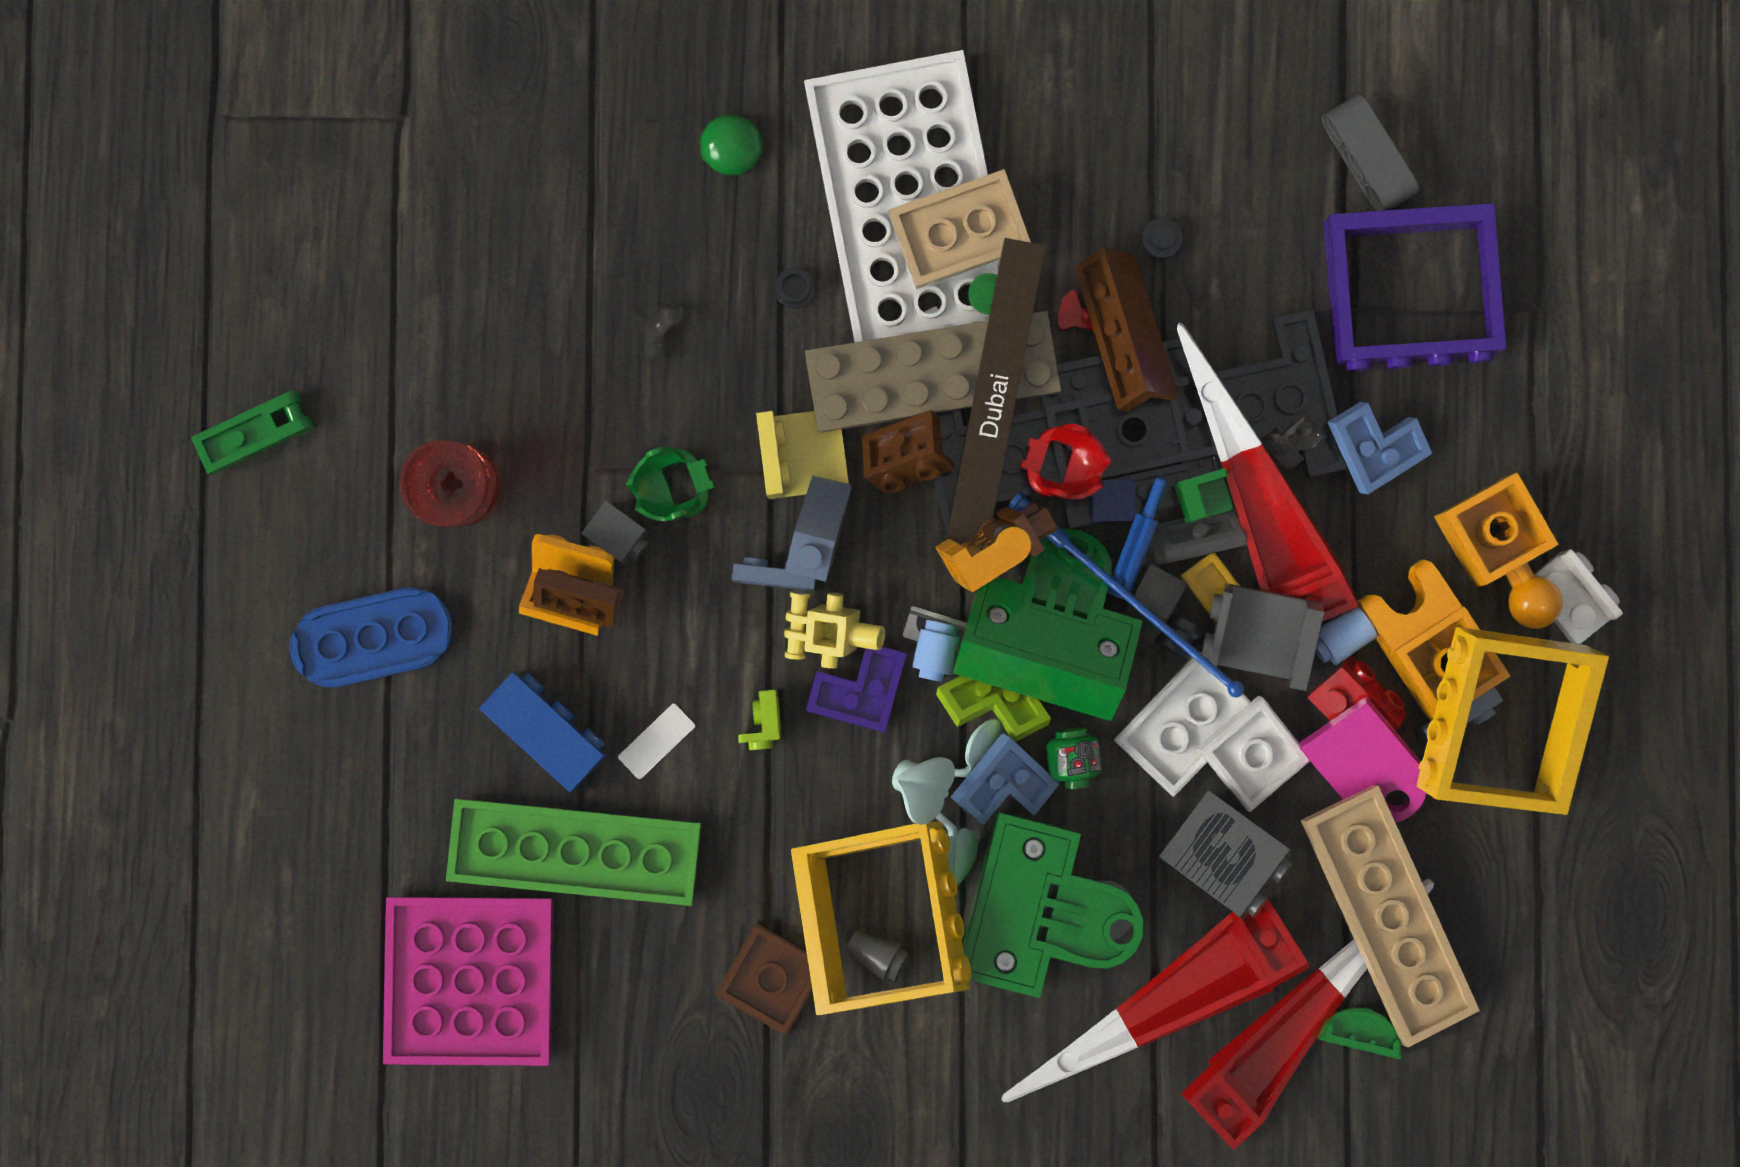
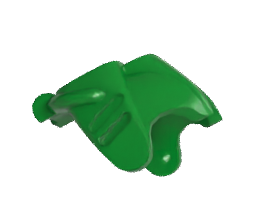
[626,447,716,521]

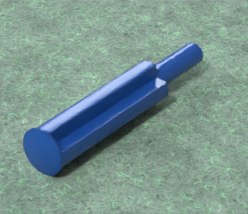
[1107,477,1167,599]

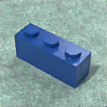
[479,672,608,792]

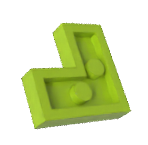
[936,676,1051,742]

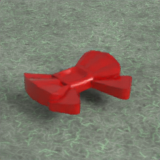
[1057,290,1094,332]

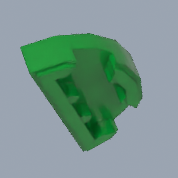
[1317,1007,1401,1060]

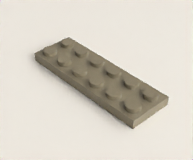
[805,311,1061,433]

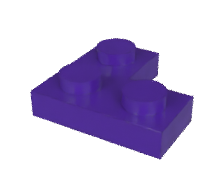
[806,647,907,733]

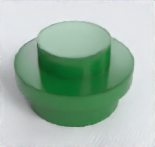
[968,273,997,315]

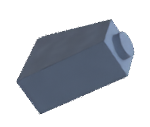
[785,475,852,582]

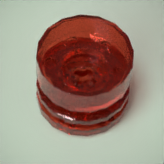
[400,439,501,528]

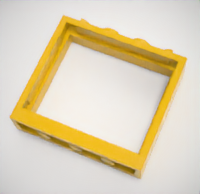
[1416,627,1609,815]
[791,822,972,1015]

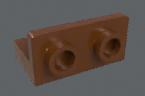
[862,410,954,494]
[534,568,624,628]

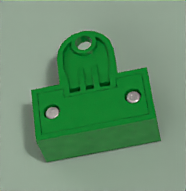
[952,528,1143,721]
[963,810,1143,998]

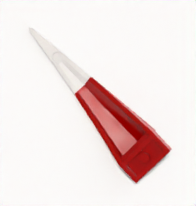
[1177,322,1358,622]
[1181,879,1434,1150]
[1001,894,1309,1102]

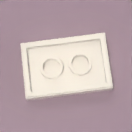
[1113,652,1251,797]

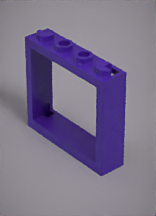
[1323,203,1506,372]

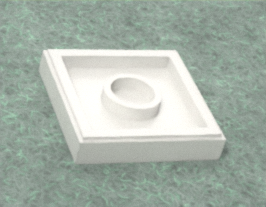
[1197,696,1310,812]

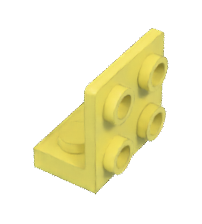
[756,411,849,499]

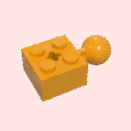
[1434,473,1563,629]

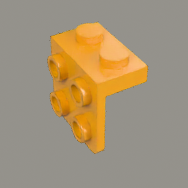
[519,534,614,636]

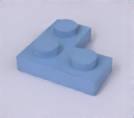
[1327,402,1432,495]
[950,733,1059,825]

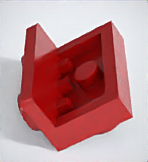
[1307,655,1407,731]

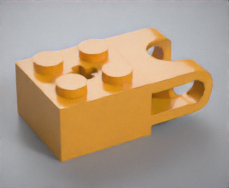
[1358,559,1510,722]

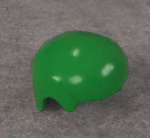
[699,114,763,176]

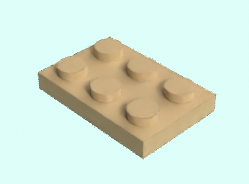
[888,169,1031,289]

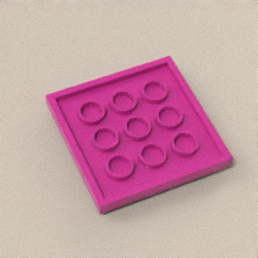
[383,896,553,1066]

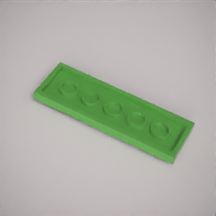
[446,798,702,906]

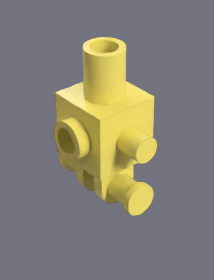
[784,590,885,668]

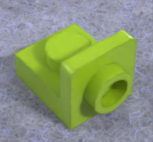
[738,690,782,750]

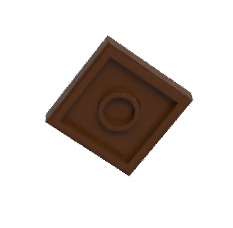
[715,922,812,1036]

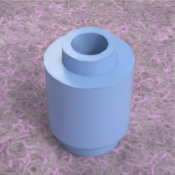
[912,620,960,682]

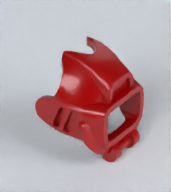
[1021,424,1111,499]

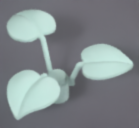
[892,718,1010,886]

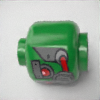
[1046,728,1102,789]

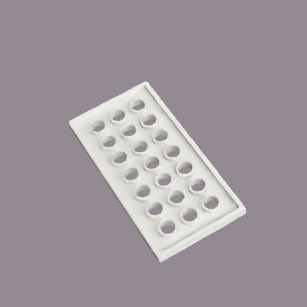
[804,50,999,342]

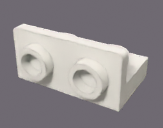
[1533,549,1623,644]

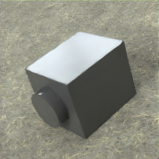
[581,500,649,565]

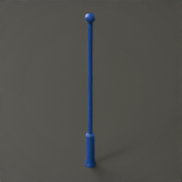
[1008,492,1244,698]

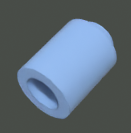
[1315,607,1377,665]

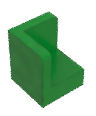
[1174,468,1233,524]

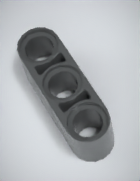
[1322,94,1419,211]

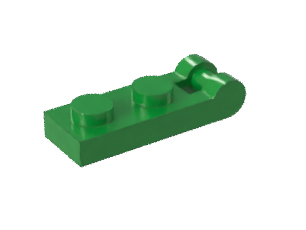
[191,390,314,476]

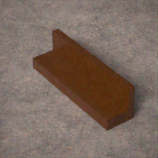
[1075,247,1179,412]

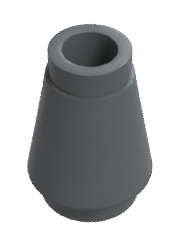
[845,930,910,983]

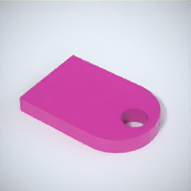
[1300,696,1426,823]

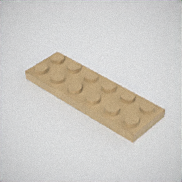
[1301,785,1480,1047]

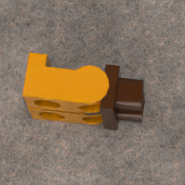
[935,503,1058,592]

